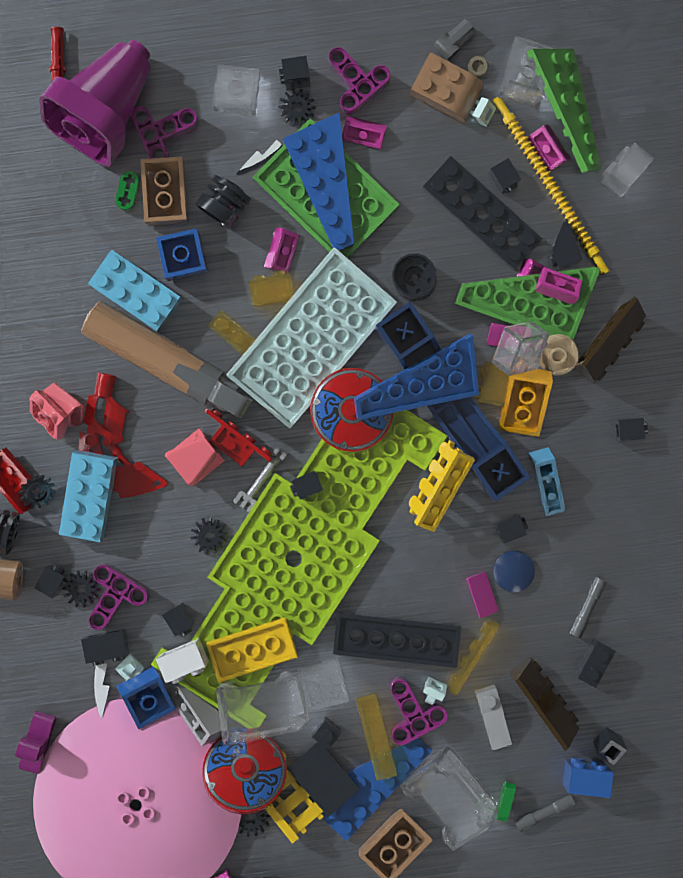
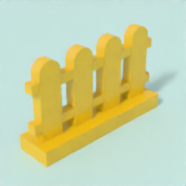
[409,440,475,532]
[265,751,324,844]

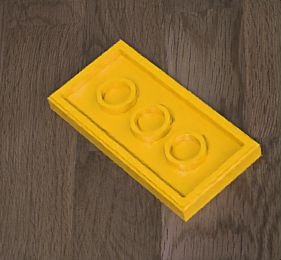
[206,617,298,683]

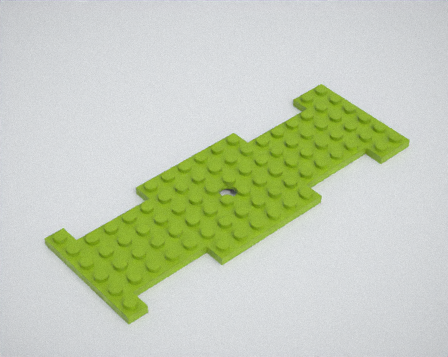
[151,410,447,733]

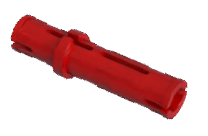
[49,26,66,82]

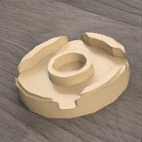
[537,334,579,376]

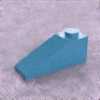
[529,447,566,516]

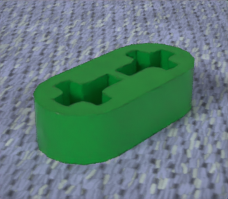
[115,171,140,211]
[496,781,516,822]

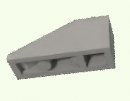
[169,684,229,746]
[474,684,512,750]

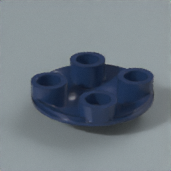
[493,551,535,592]

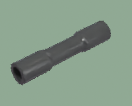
[570,577,607,639]
[515,794,576,832]

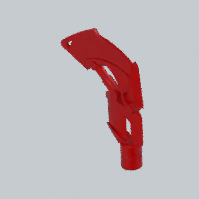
[78,372,167,498]

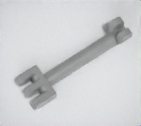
[233,447,287,513]

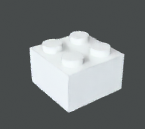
[156,638,209,684]

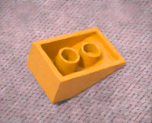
[499,364,553,437]

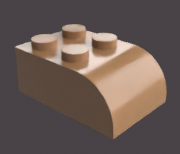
[410,52,484,123]
[140,157,189,226]
[358,809,433,878]

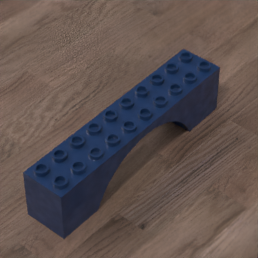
[374,301,531,502]

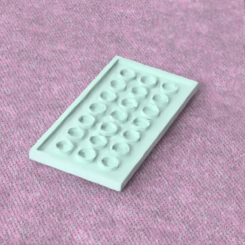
[226,247,397,428]

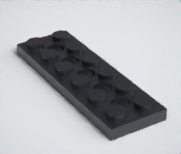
[423,156,542,270]
[333,612,461,668]

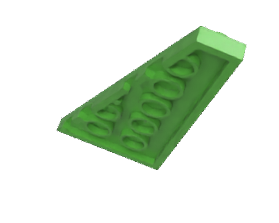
[527,49,601,173]

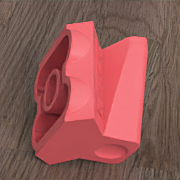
[29,383,83,440]
[165,429,225,486]

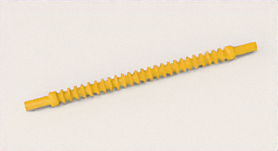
[493,96,610,275]

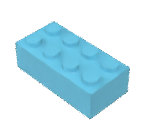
[88,249,183,333]
[59,450,118,542]

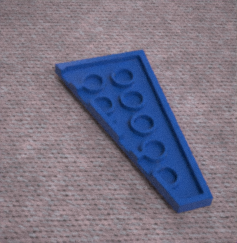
[283,113,354,251]
[354,333,479,420]
[308,738,432,841]

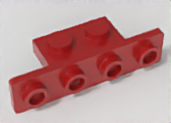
[204,408,273,467]
[0,447,33,515]

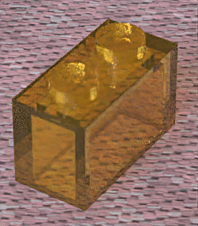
[248,271,294,308]
[475,361,511,407]

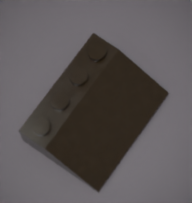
[574,296,646,383]
[508,657,579,751]

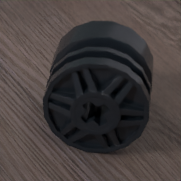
[195,175,251,229]
[392,253,437,301]
[0,510,20,555]

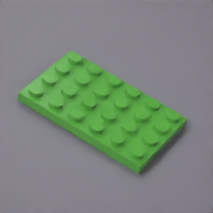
[252,118,399,259]

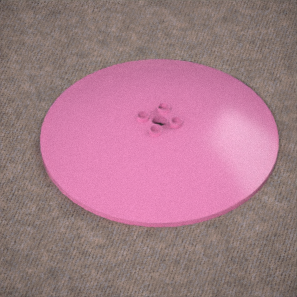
[33,698,241,878]

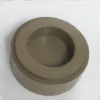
[467,56,489,78]

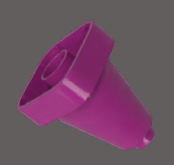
[39,40,151,167]

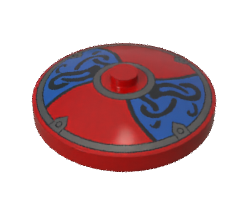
[310,368,394,452]
[202,730,287,814]

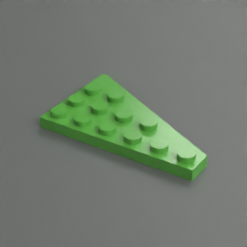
[455,267,600,340]

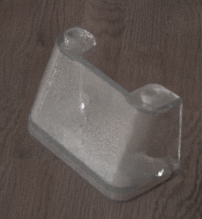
[216,671,311,746]
[400,747,498,851]

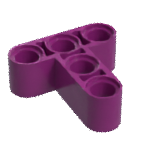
[329,47,390,115]
[132,106,199,159]
[89,563,150,630]
[390,677,448,745]
[15,711,56,774]

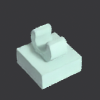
[469,97,496,127]
[115,653,145,681]
[423,677,447,705]

